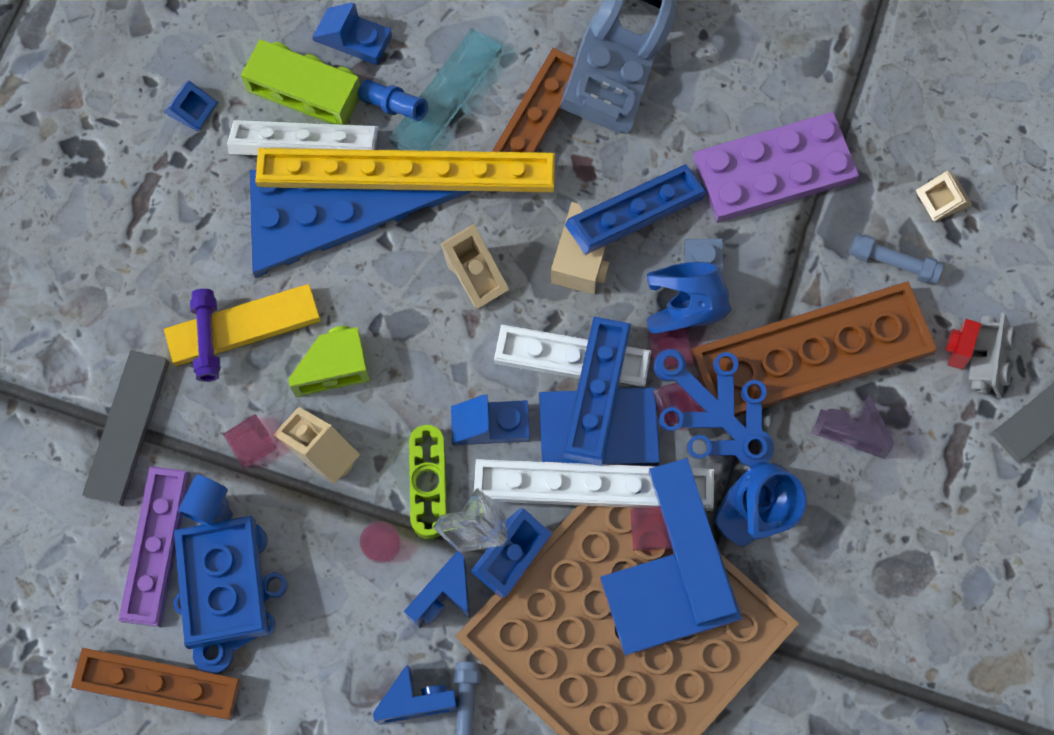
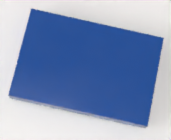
[539,387,659,466]
[174,515,268,649]
[600,541,742,657]

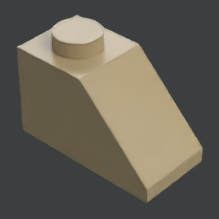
[551,202,610,295]
[273,407,360,484]

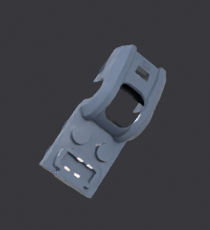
[560,0,678,134]

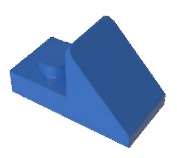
[312,2,392,65]
[451,394,530,445]
[471,508,552,597]
[404,550,470,628]
[373,665,458,725]

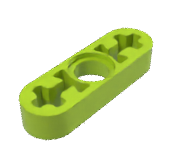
[409,425,447,539]

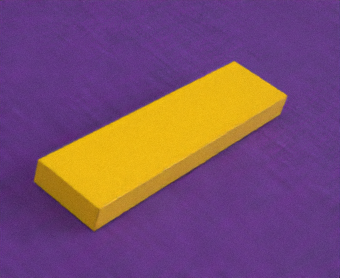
[164,284,321,367]

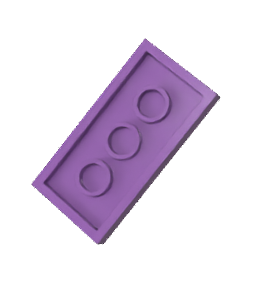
[693,112,859,223]

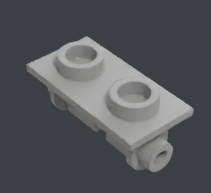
[968,312,1016,399]

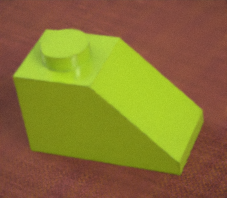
[288,326,370,397]

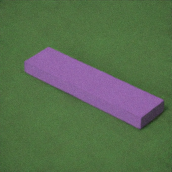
[118,466,191,628]

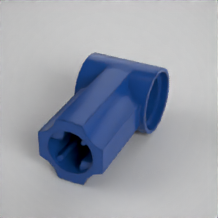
[178,474,233,527]

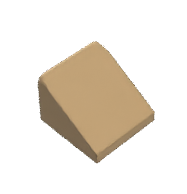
[916,170,972,222]

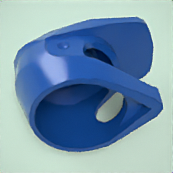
[647,262,732,333]
[714,461,807,546]

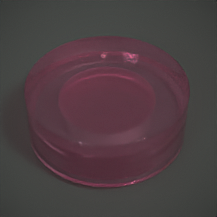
[360,522,401,563]

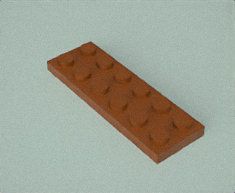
[691,281,937,417]

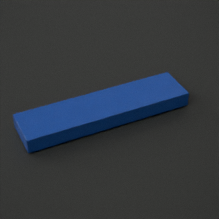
[565,164,707,255]
[563,317,631,466]
[649,458,737,626]

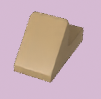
[441,224,509,309]

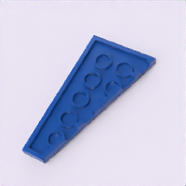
[250,170,473,278]

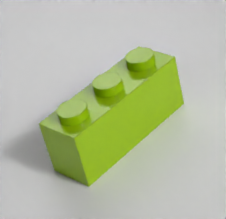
[241,39,360,125]

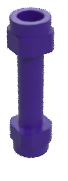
[190,289,221,382]

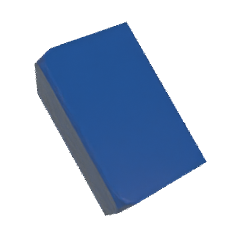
[164,80,218,132]

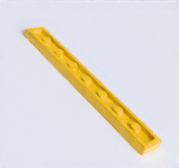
[255,148,555,192]

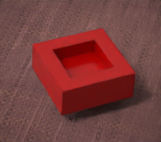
[945,319,981,370]

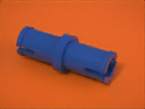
[358,79,428,121]

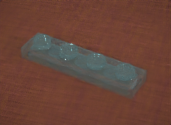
[389,28,502,151]

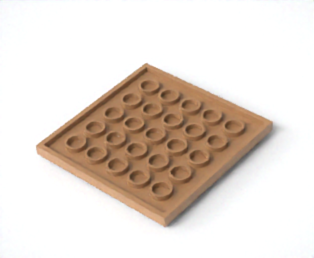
[455,463,799,735]

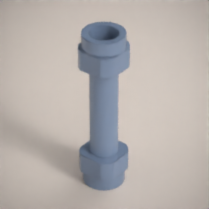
[849,233,944,285]
[454,662,481,735]

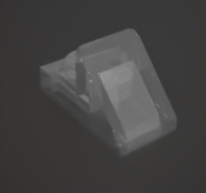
[433,488,507,553]

